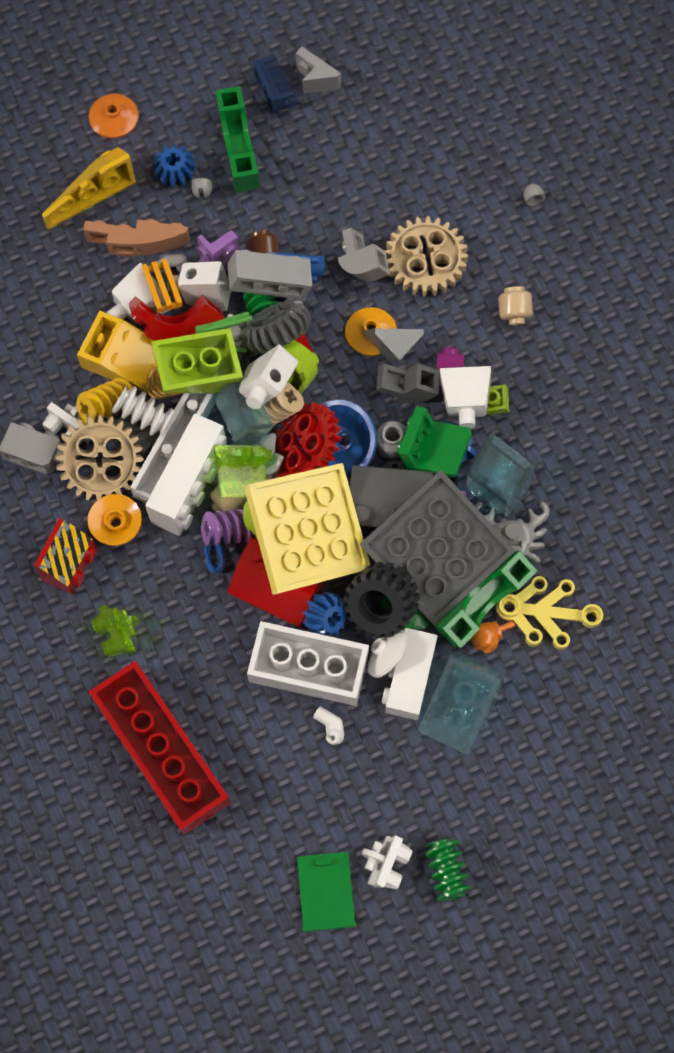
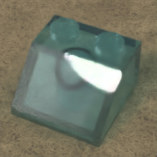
[214,383,273,455]

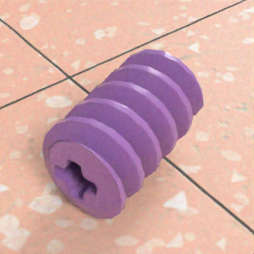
[201,509,258,546]

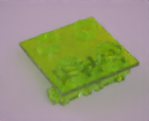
[214,445,272,498]

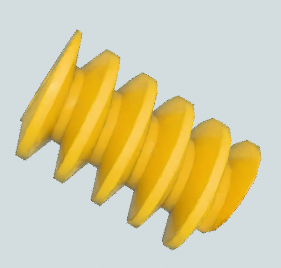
[76,377,132,423]

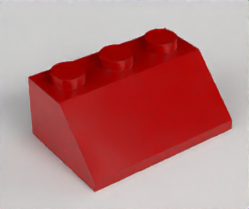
[228,538,325,628]

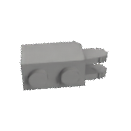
[0,422,76,475]

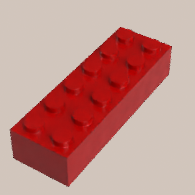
[88,660,231,835]

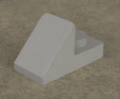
[296,47,341,94]

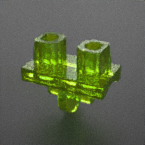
[91,604,139,657]

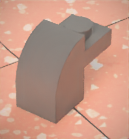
[338,228,390,282]

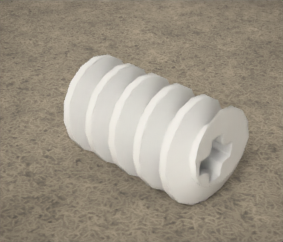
[112,385,174,436]

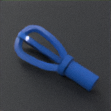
[204,538,226,573]

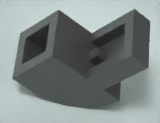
[376,363,440,403]

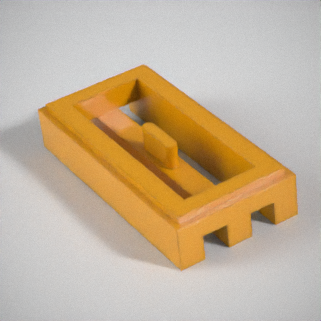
[141,259,182,313]

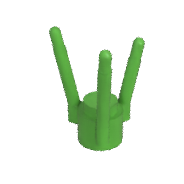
[196,312,253,353]

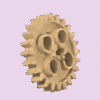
[385,216,468,297]
[55,414,143,501]

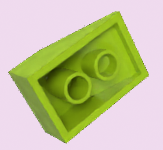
[151,328,243,394]

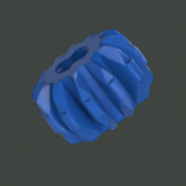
[152,143,196,188]
[303,591,348,637]

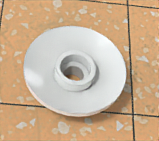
[367,630,408,678]

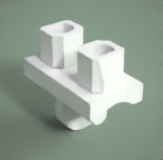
[42,402,91,445]
[361,835,412,889]

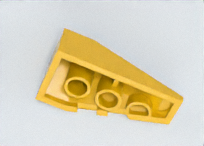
[42,147,136,230]

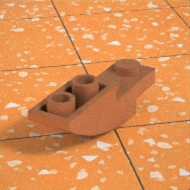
[83,219,190,256]

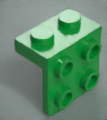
[398,406,472,477]

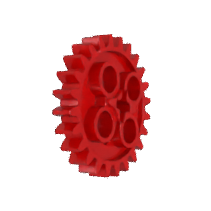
[275,402,342,478]

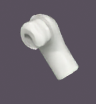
[313,706,345,745]

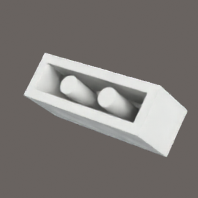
[382,628,437,721]

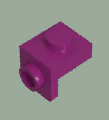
[437,347,464,386]

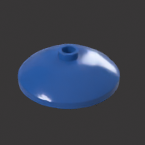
[322,400,377,479]

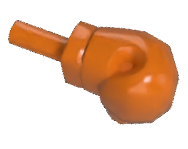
[470,621,515,653]

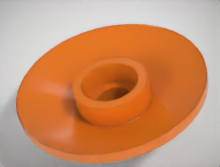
[89,94,139,139]

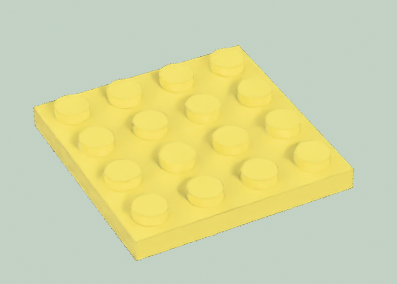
[244,463,370,595]

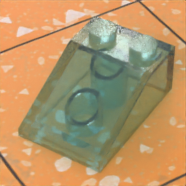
[466,433,535,517]
[418,651,507,755]

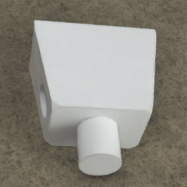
[167,262,231,310]
[107,263,171,327]
[239,345,299,409]
[440,366,491,429]

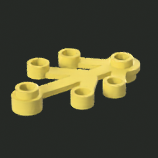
[496,576,603,650]

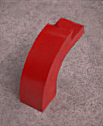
[129,295,225,341]

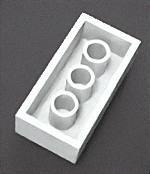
[145,413,229,536]
[247,621,369,706]

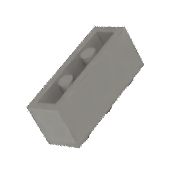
[228,250,312,299]

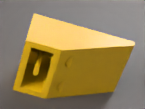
[77,311,157,394]

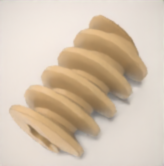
[250,383,304,430]

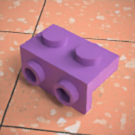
[197,230,239,272]

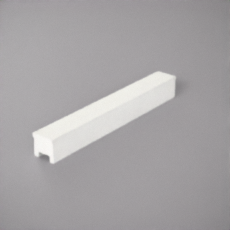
[130,313,247,504]

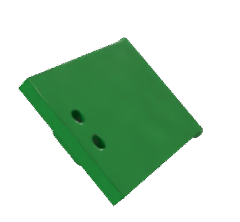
[297,852,356,932]

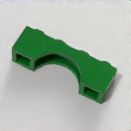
[215,86,260,193]
[432,550,537,648]

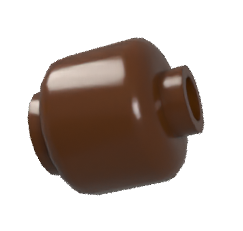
[245,230,280,254]

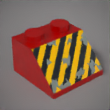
[34,518,97,594]

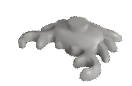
[475,501,550,563]

